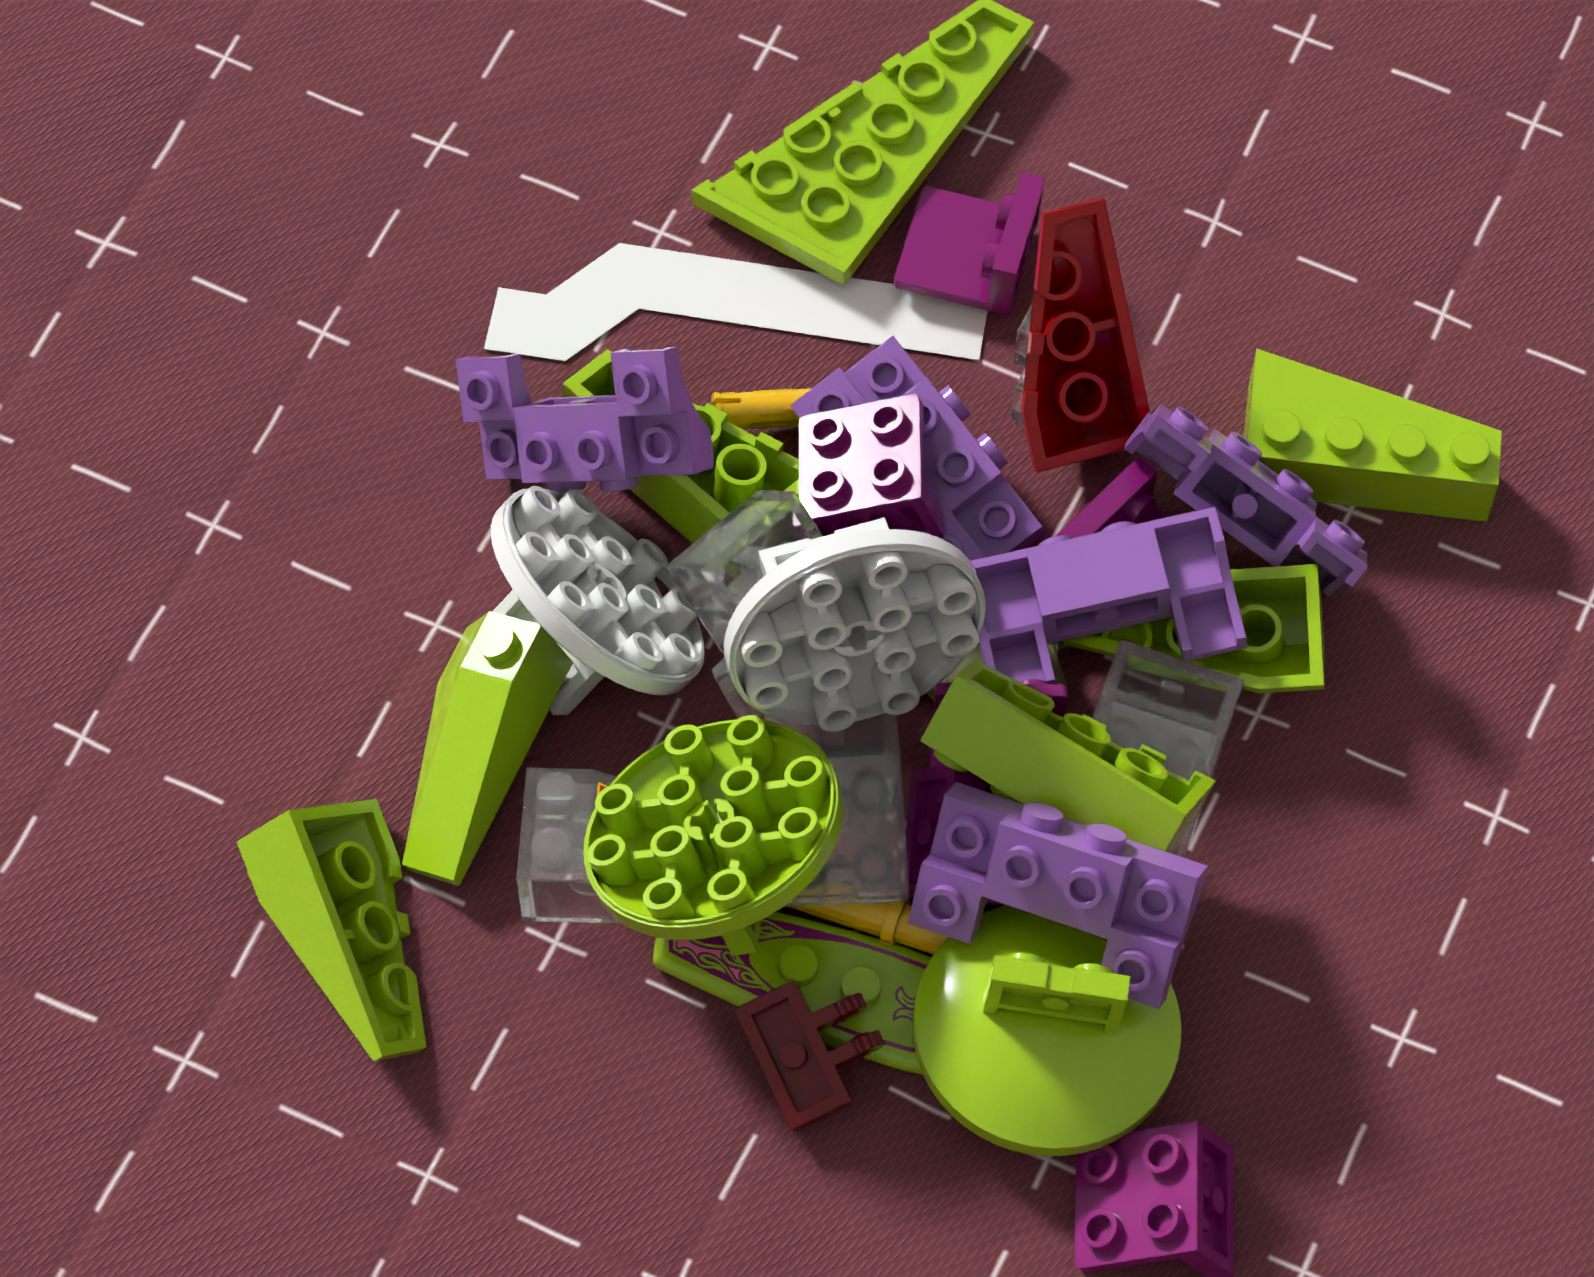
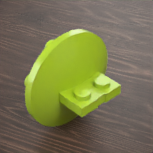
[583,715,844,956]
[912,905,1181,1156]

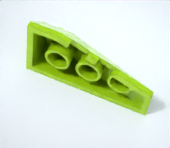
[1064,564,1325,693]
[402,611,573,886]
[237,799,427,1062]

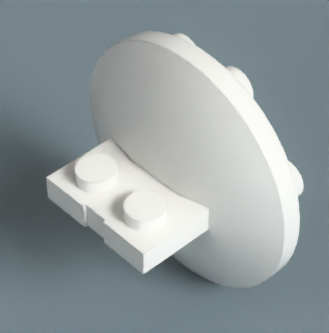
[491,486,705,715]
[724,517,986,732]

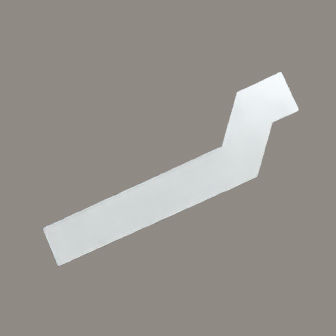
[484,243,988,361]

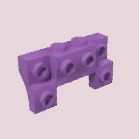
[790,336,1046,561]
[456,347,715,492]
[1124,404,1367,597]
[970,506,1247,684]
[908,782,1208,1009]

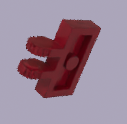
[734,980,885,1132]

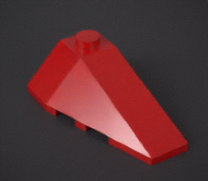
[1021,197,1150,473]

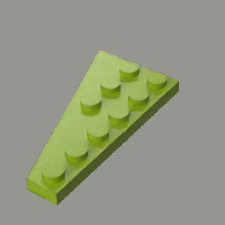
[691,0,1034,286]

